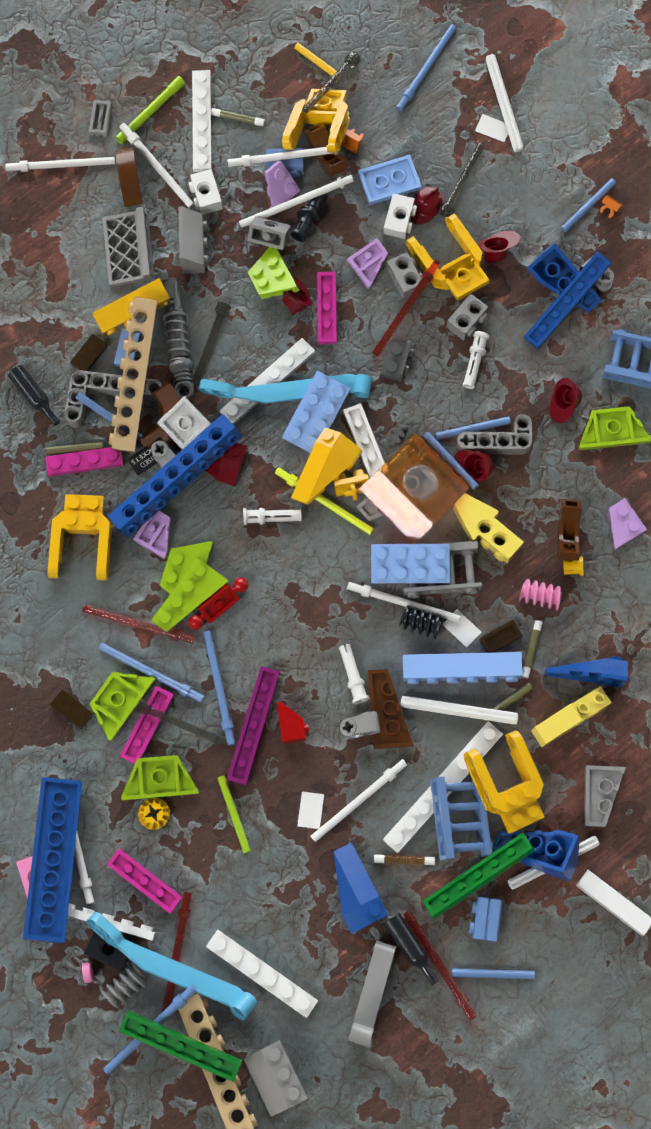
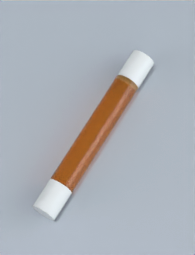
[374,855,435,865]

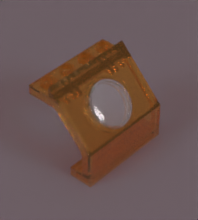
[360,433,470,544]

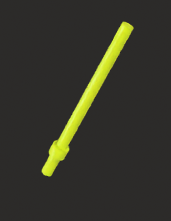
[275,467,374,535]

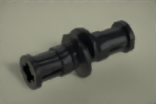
[291,188,328,242]

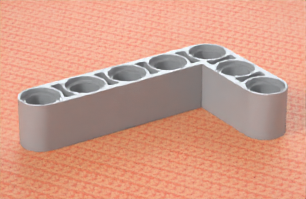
[65,370,162,428]
[348,940,396,1047]

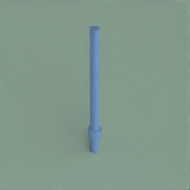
[396,24,457,111]
[203,631,236,746]
[99,643,205,703]
[103,984,197,1075]

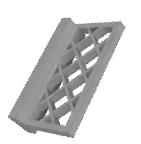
[102,206,155,287]

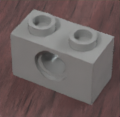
[247,216,291,250]

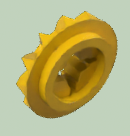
[138,797,170,830]

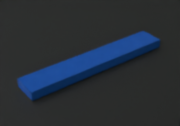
[523,251,612,350]

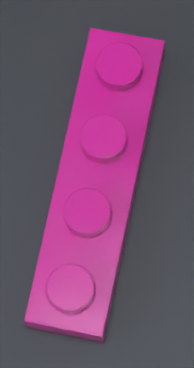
[317,272,337,345]
[45,447,124,477]
[120,686,174,764]
[106,849,183,914]

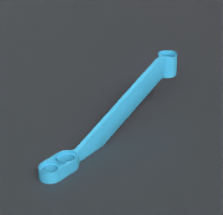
[198,374,372,404]
[87,912,258,1020]

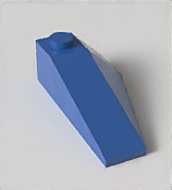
[526,243,602,313]
[543,656,628,688]
[493,830,580,882]
[334,842,388,934]

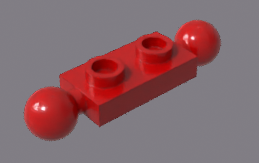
[188,577,249,630]

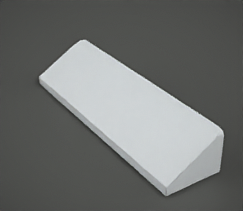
[576,869,651,936]

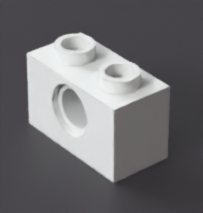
[189,169,223,215]
[384,193,417,239]

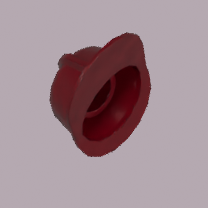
[410,187,445,225]
[479,231,520,263]
[282,276,312,315]
[549,378,582,423]
[453,450,496,482]

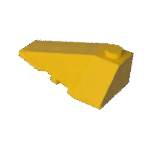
[291,428,363,505]

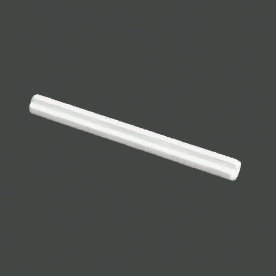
[486,54,524,152]
[401,696,518,724]

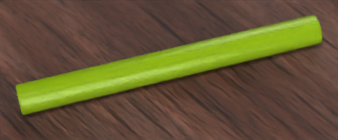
[217,775,251,854]

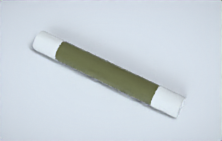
[211,108,265,127]
[522,620,543,678]

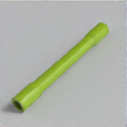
[115,76,185,145]

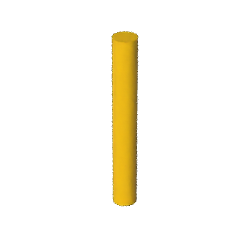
[294,43,340,79]

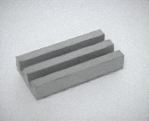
[88,100,112,137]

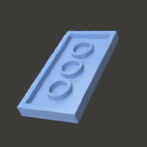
[282,371,351,453]
[371,544,450,584]

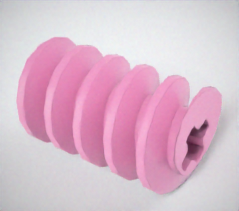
[519,579,562,611]

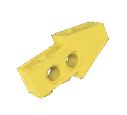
[453,493,524,563]
[531,686,612,747]

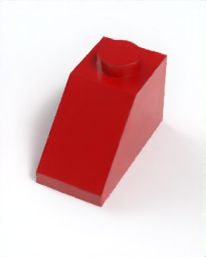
[277,702,310,744]

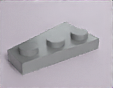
[584,765,626,827]

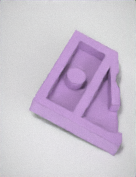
[265,161,300,208]
[347,238,388,289]
[608,498,647,550]
[133,511,171,560]

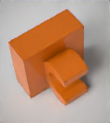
[341,129,364,154]
[600,196,624,218]

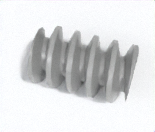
[101,963,147,1009]

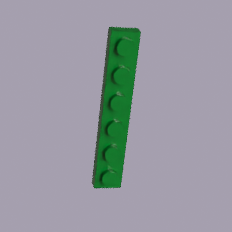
[423,833,535,920]
[119,1011,243,1082]

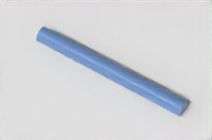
[561,178,616,232]
[75,392,143,439]
[435,416,511,440]
[423,432,479,490]
[452,968,535,979]

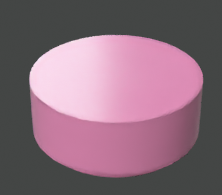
[82,961,94,983]

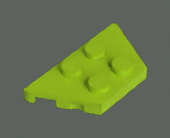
[248,247,299,299]
[579,406,651,450]
[160,541,213,613]
[90,672,156,742]
[121,755,199,800]

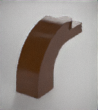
[304,123,349,177]
[115,147,143,207]
[137,382,179,448]
[557,499,582,562]

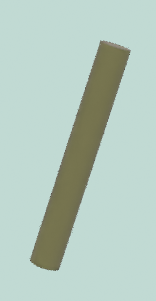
[46,442,104,455]
[483,682,533,723]

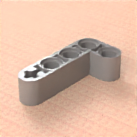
[456,414,532,455]

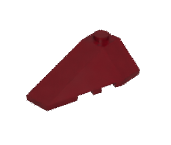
[171,440,249,487]

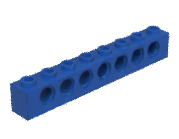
[108,414,243,538]

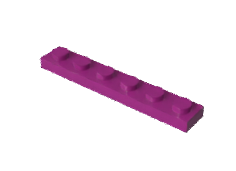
[227,666,280,786]

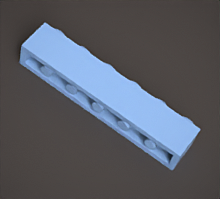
[402,652,523,685]

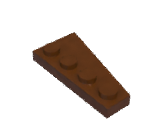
[368,669,413,749]

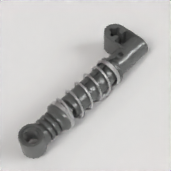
[144,277,196,403]

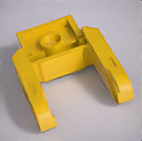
[282,89,350,153]
[406,214,489,301]
[48,494,112,581]
[464,730,544,834]

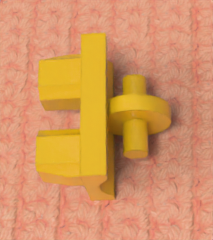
[334,469,370,501]

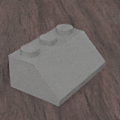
[178,207,208,274]
[244,1040,308,1117]

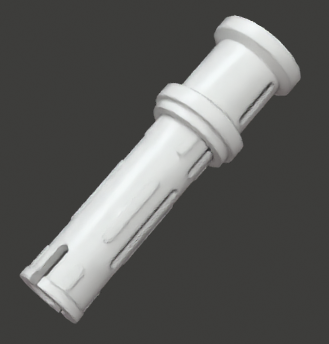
[463,331,490,389]
[243,508,301,525]
[339,644,370,704]

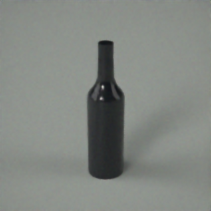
[8,365,60,426]
[383,913,439,986]

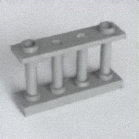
[403,541,482,599]

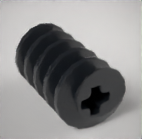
[399,605,442,639]

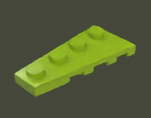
[151,558,229,632]

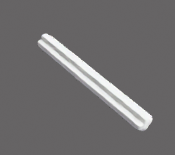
[508,836,600,890]

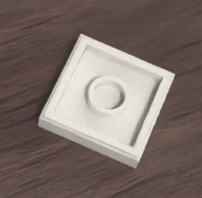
[157,396,211,450]

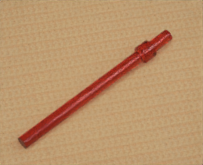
[372,259,441,357]
[82,605,195,644]
[162,892,192,1012]
[403,910,477,1021]

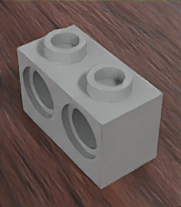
[387,252,425,299]
[446,294,488,341]

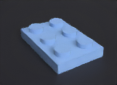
[358,155,422,205]

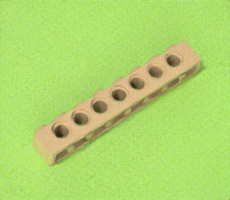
[109,297,157,453]
[178,993,258,1129]

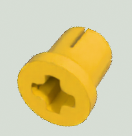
[563,556,584,576]

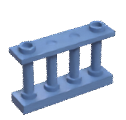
[602,329,651,389]
[430,776,493,861]

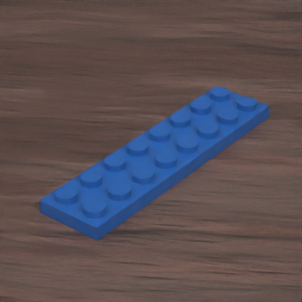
[23,777,82,944]

